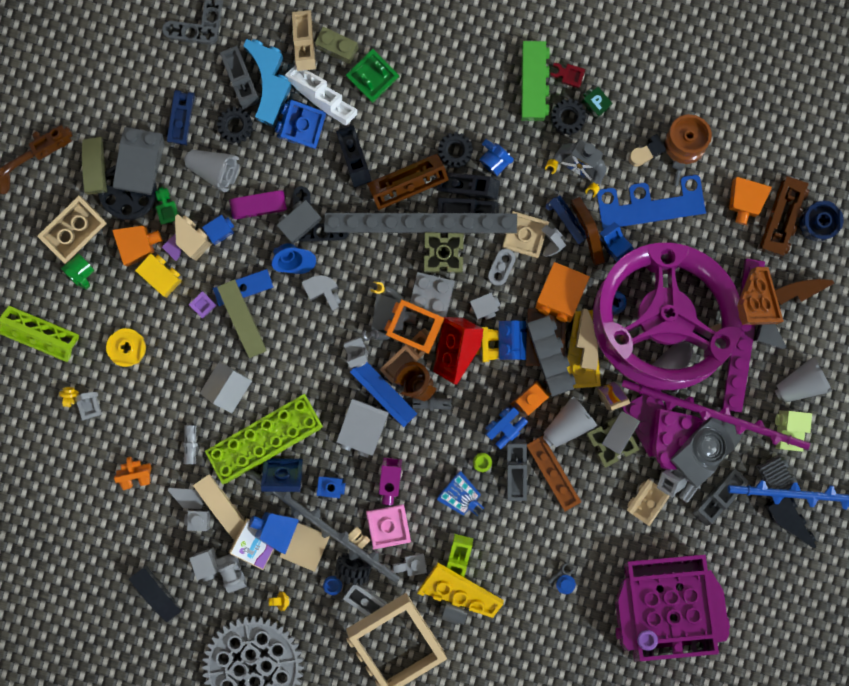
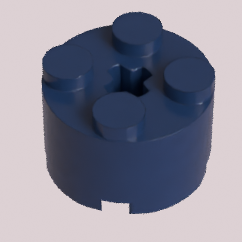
[799,201,844,241]

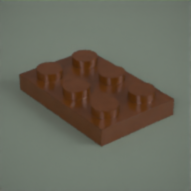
[525,308,566,366]

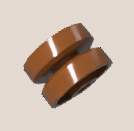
[664,114,712,164]

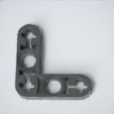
[162,0,223,45]

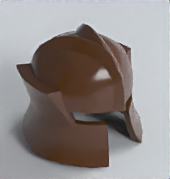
[394,362,437,402]

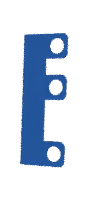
[597,175,706,229]

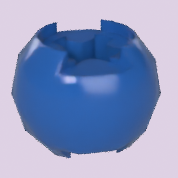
[612,291,627,315]

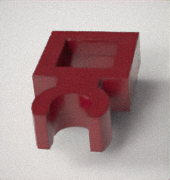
[550,63,586,89]

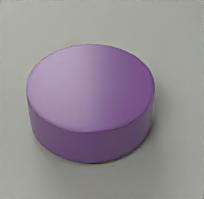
[637,630,658,651]

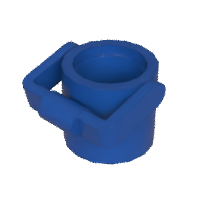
[479,139,514,177]

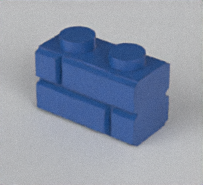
[499,321,526,360]

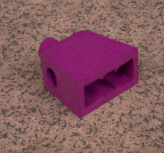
[379,458,402,505]

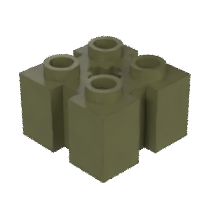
[424,232,464,274]
[585,415,639,468]

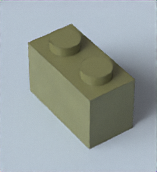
[315,27,359,65]

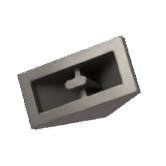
[753,324,787,349]

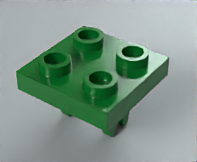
[346,49,400,104]

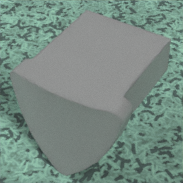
[75,392,102,420]

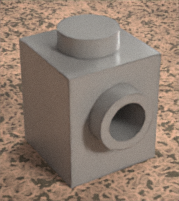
[469,293,500,320]
[184,509,211,531]

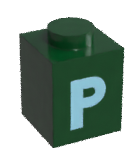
[582,87,613,119]

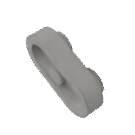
[488,249,516,286]

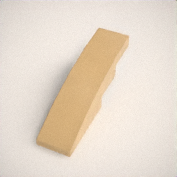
[193,474,245,541]

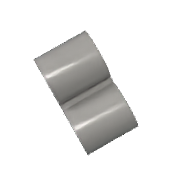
[216,554,247,593]

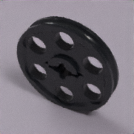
[99,165,157,220]

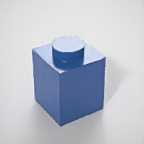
[202,215,234,245]

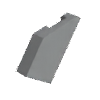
[168,487,204,509]

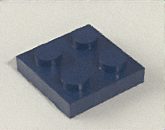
[261,459,303,492]

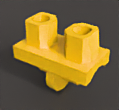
[476,327,499,362]

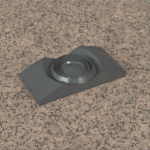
[670,407,743,488]

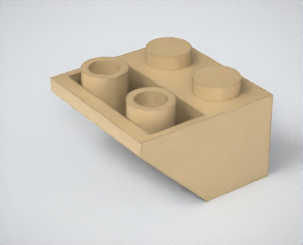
[175,214,212,261]

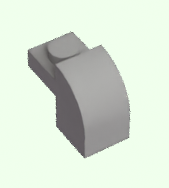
[302,275,341,311]

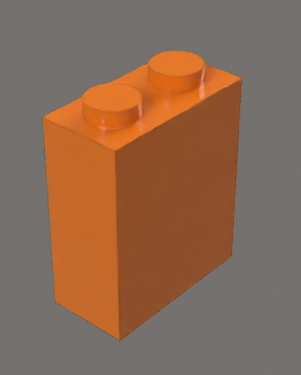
[535,262,590,323]

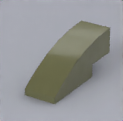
[82,137,107,195]

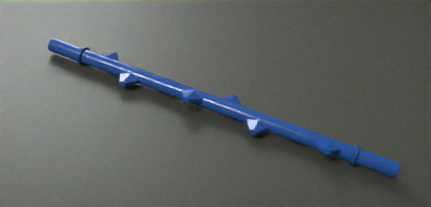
[728,480,849,510]

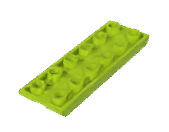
[205,394,323,484]

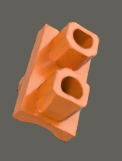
[114,457,152,490]

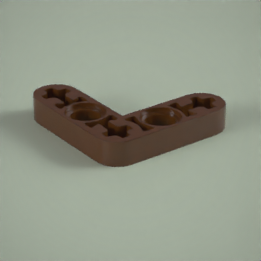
[571,197,605,266]

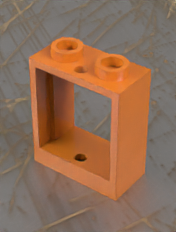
[384,299,444,354]

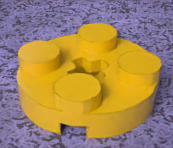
[106,328,146,367]

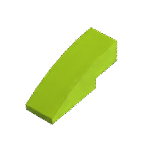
[446,534,473,577]

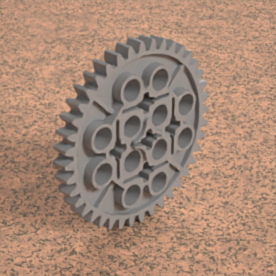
[202,616,304,686]

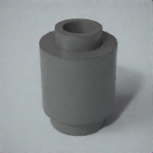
[438,601,468,625]

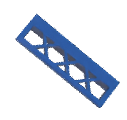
[350,362,417,427]

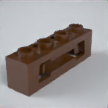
[367,154,449,210]
[758,176,809,257]

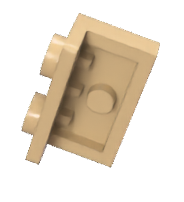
[627,479,670,526]

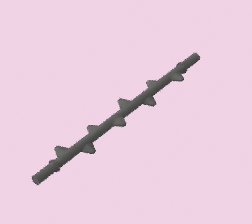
[245,469,401,584]

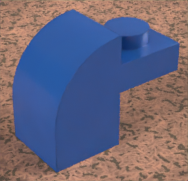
[599,222,634,262]

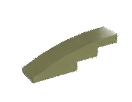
[217,279,267,358]

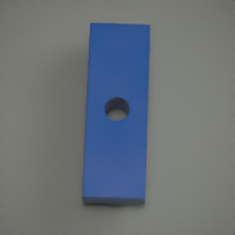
[213,269,274,306]

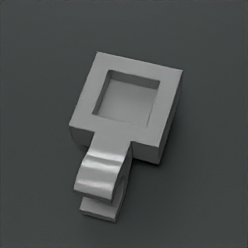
[392,553,427,576]

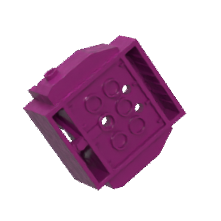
[615,555,730,662]

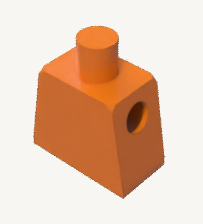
[729,177,772,225]
[112,226,162,267]
[510,380,550,418]

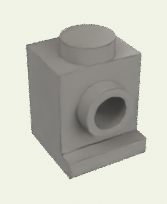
[657,469,688,498]

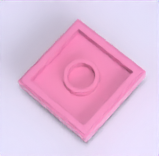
[366,504,411,549]

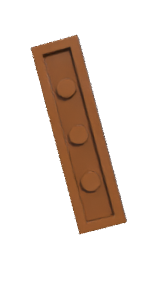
[527,435,581,512]

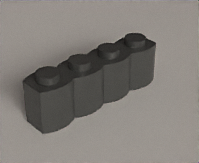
[526,316,576,397]

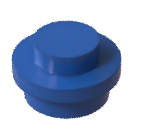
[556,575,576,594]
[323,576,342,595]

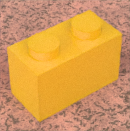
[135,254,182,298]

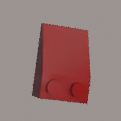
[433,317,484,384]

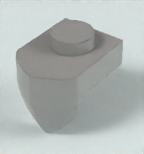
[542,225,566,257]

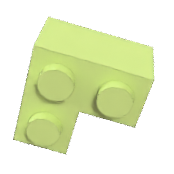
[775,410,812,452]

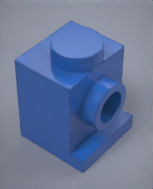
[316,476,346,498]

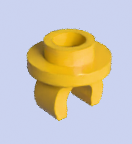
[59,387,79,407]
[268,592,289,611]

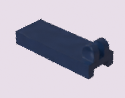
[546,195,586,244]

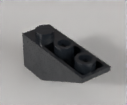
[764,497,816,548]

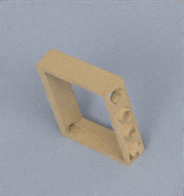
[346,593,447,686]

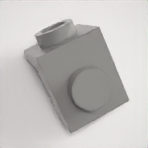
[344,337,368,368]

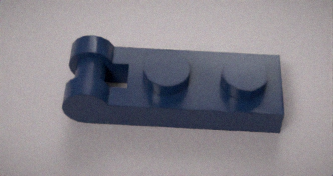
[167,90,195,145]

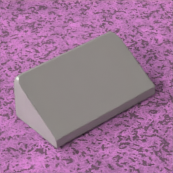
[602,411,640,455]

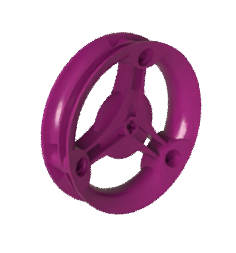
[593,243,742,390]

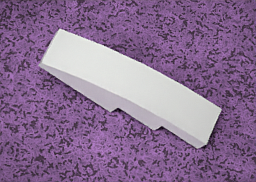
[285,65,357,125]

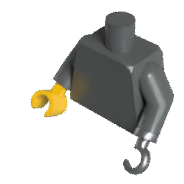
[362,281,417,341]

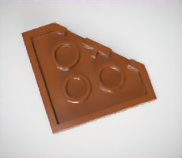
[737,267,784,325]

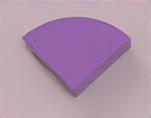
[162,234,181,261]

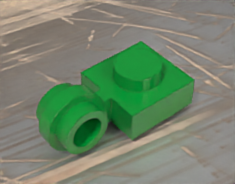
[156,187,179,225]

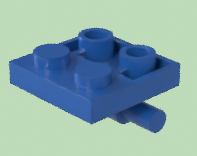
[484,407,528,449]

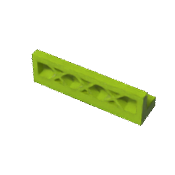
[0,306,79,362]

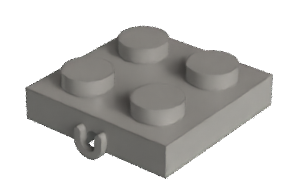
[409,272,455,317]

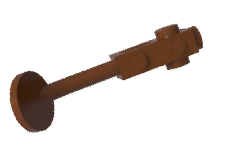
[0,125,73,194]

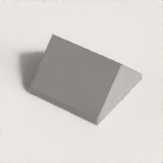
[200,361,252,413]

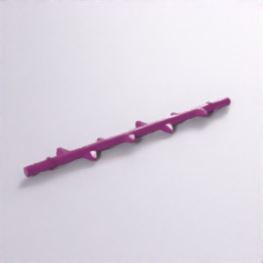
[621,380,811,450]

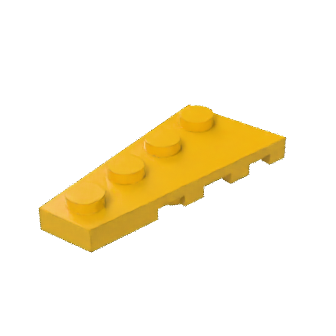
[417,563,504,618]

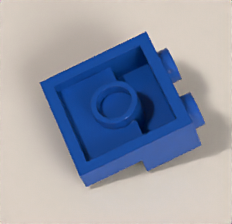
[275,100,326,149]

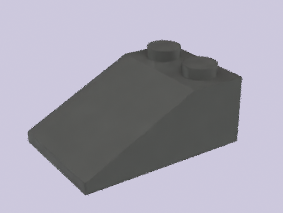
[113,127,165,195]

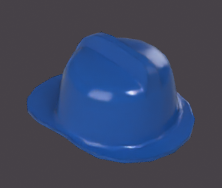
[272,243,316,274]

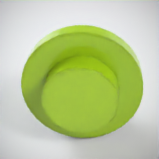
[473,453,492,472]

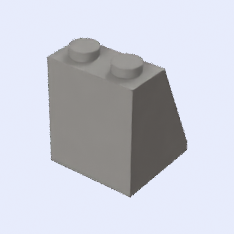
[337,399,389,458]

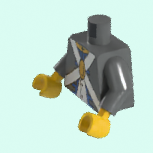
[545,140,607,197]

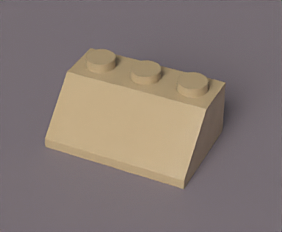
[37,196,107,264]

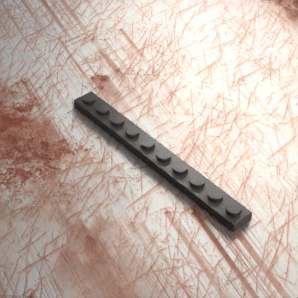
[324,213,517,234]

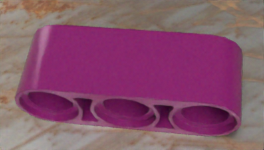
[229,191,287,219]

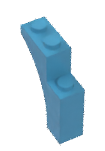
[244,39,292,128]

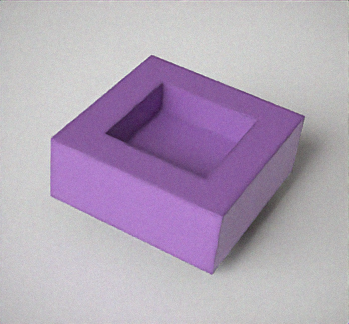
[189,291,217,318]

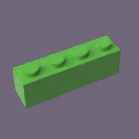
[521,41,550,121]

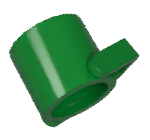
[60,253,95,290]

